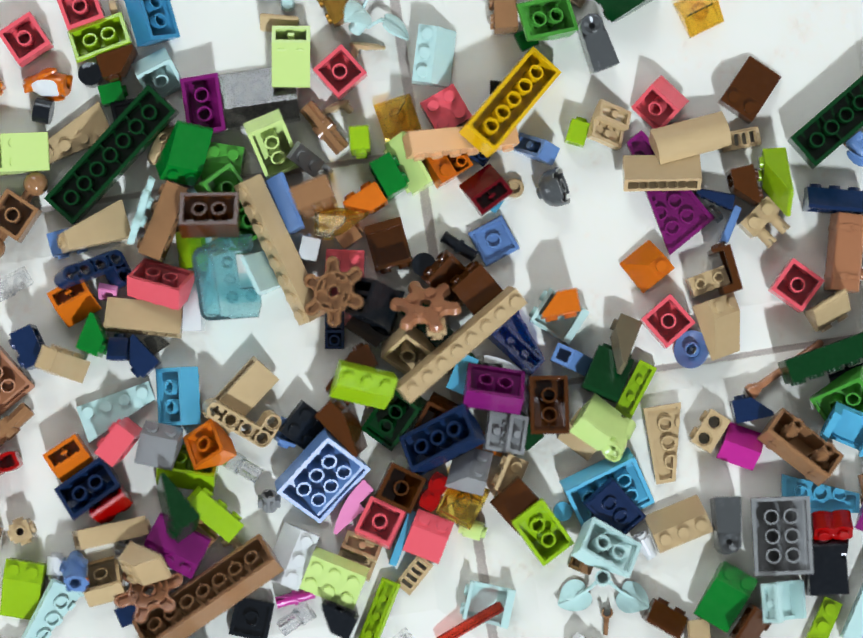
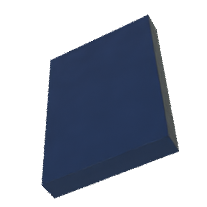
[582,477,646,535]

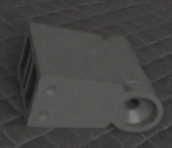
[577,13,620,74]
[710,496,742,555]

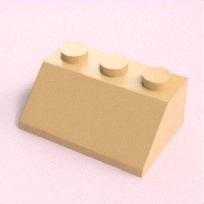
[644,495,714,553]

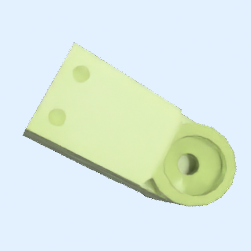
[569,393,636,462]

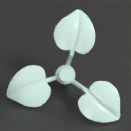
[344,0,409,41]
[557,569,649,613]

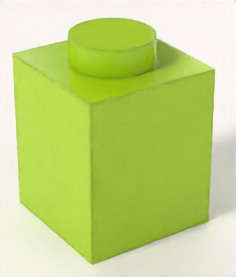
[565,117,590,148]

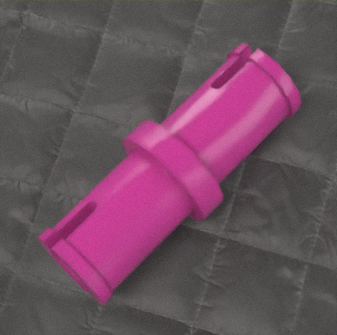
[275,590,315,609]

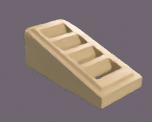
[721,126,761,153]
[396,556,434,595]

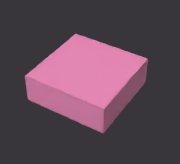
[98,282,118,301]

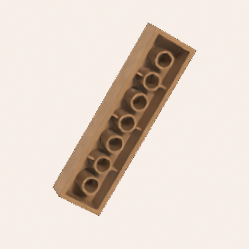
[131,533,284,638]

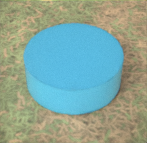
[553,502,573,521]

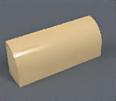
[649,111,732,165]
[622,154,702,192]
[103,297,183,339]
[202,356,279,435]

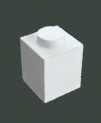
[299,233,322,263]

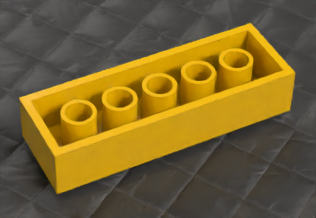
[459,47,561,158]

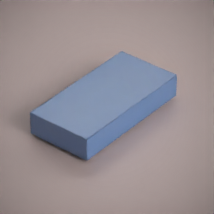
[719,205,742,244]

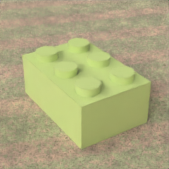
[243,109,299,180]
[300,547,370,610]

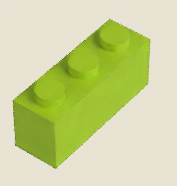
[349,125,371,159]
[187,485,244,543]

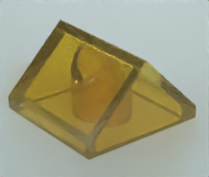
[673,0,724,38]

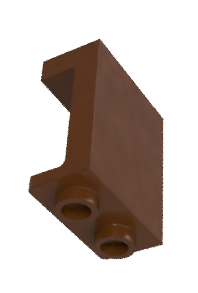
[363,217,413,275]
[707,242,743,296]
[420,249,465,307]
[448,261,503,316]

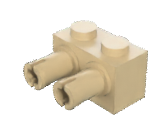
[737,196,791,248]

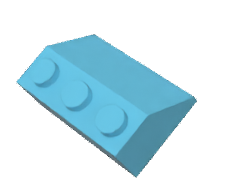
[156,366,201,426]

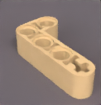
[203,398,282,447]

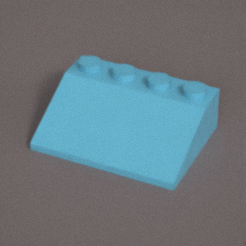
[559,447,655,527]

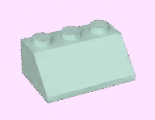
[412,24,456,88]

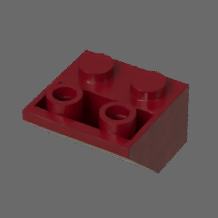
[459,163,513,217]

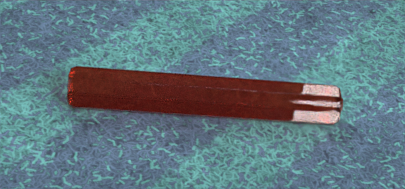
[436,601,504,638]

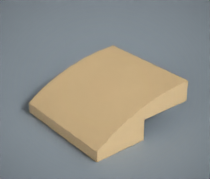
[587,99,631,150]
[338,530,382,582]

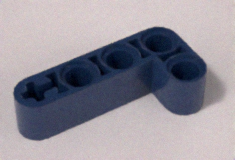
[54,250,132,289]

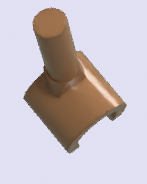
[601,608,613,635]

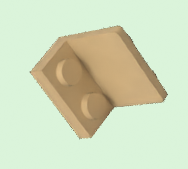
[491,453,529,492]

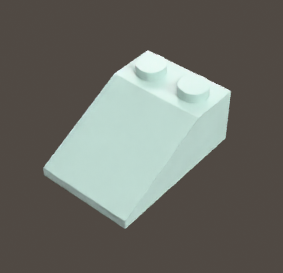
[240,251,281,296]
[571,516,642,578]

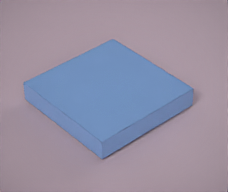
[468,215,520,267]

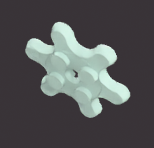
[127,176,156,245]

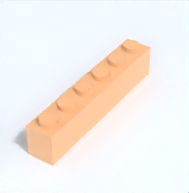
[402,126,520,161]

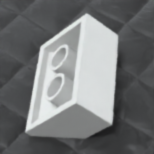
[271,522,320,591]

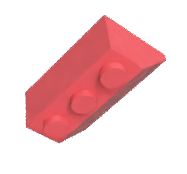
[127,258,196,310]

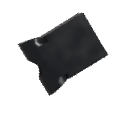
[344,277,405,336]
[805,539,849,596]

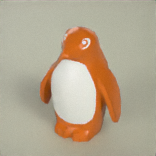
[23,68,73,101]

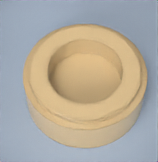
[109,0,121,15]
[507,178,524,198]

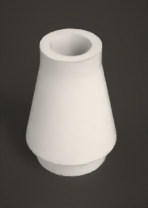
[632,530,657,560]

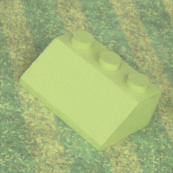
[383,131,433,196]

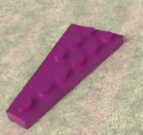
[627,130,714,255]

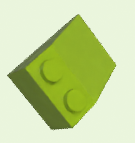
[758,148,794,216]
[511,498,574,566]
[0,558,47,620]

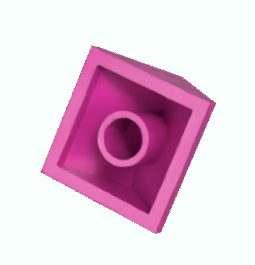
[716,422,763,471]

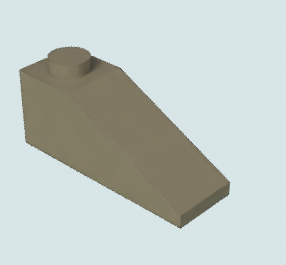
[610,313,642,375]

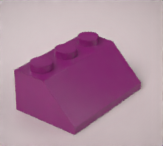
[180,73,226,135]
[463,363,525,415]
[143,513,212,579]

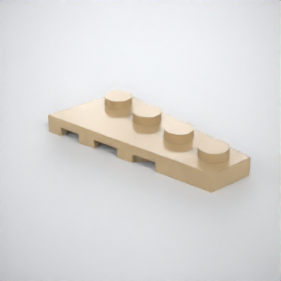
[48,102,110,164]
[643,402,681,485]

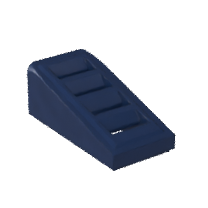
[695,189,735,211]

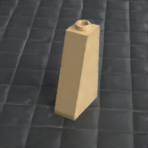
[57,200,131,254]
[72,516,151,550]

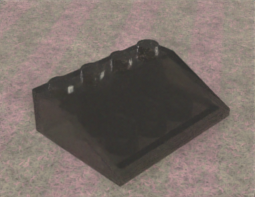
[219,67,301,131]

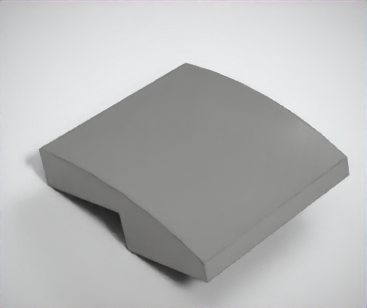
[483,411,529,455]

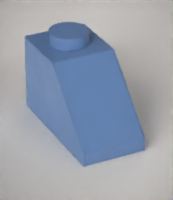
[514,132,560,166]

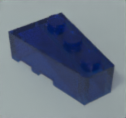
[487,311,545,377]

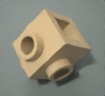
[7,517,37,546]

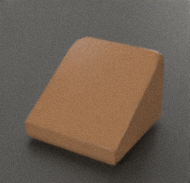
[568,557,593,575]

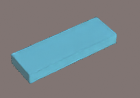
[389,510,416,566]

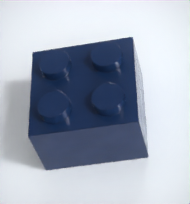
[9,324,46,370]

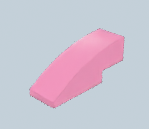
[334,479,374,535]

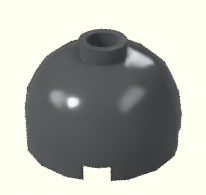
[536,167,570,207]

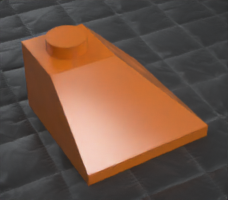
[619,240,675,293]
[183,419,237,470]

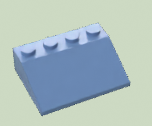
[274,428,371,524]

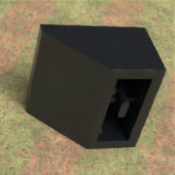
[321,600,359,638]

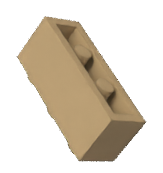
[34,344,91,383]

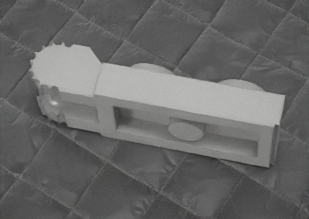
[286,141,334,178]

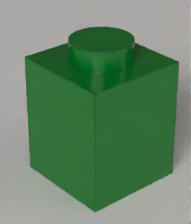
[98,81,129,107]

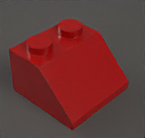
[89,482,133,525]

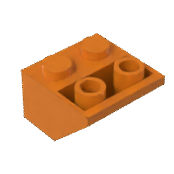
[421,153,473,189]
[343,181,388,214]
[46,281,102,328]
[540,288,581,322]
[42,434,95,483]

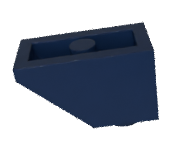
[106,334,130,361]
[129,334,161,378]
[729,394,774,424]

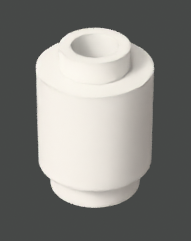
[46,552,66,580]

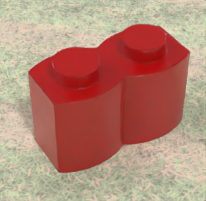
[0,451,23,476]
[419,471,448,512]
[811,510,853,541]

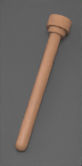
[744,340,824,399]

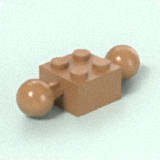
[0,172,48,258]

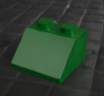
[369,152,409,201]
[75,312,109,358]

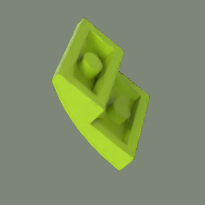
[175,231,208,270]

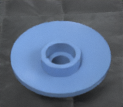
[674,330,709,368]

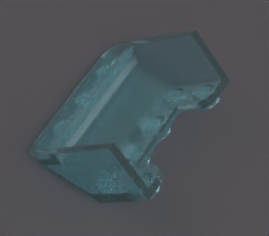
[192,234,262,321]

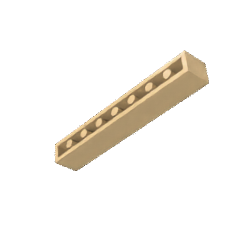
[233,173,326,326]
[395,286,527,404]

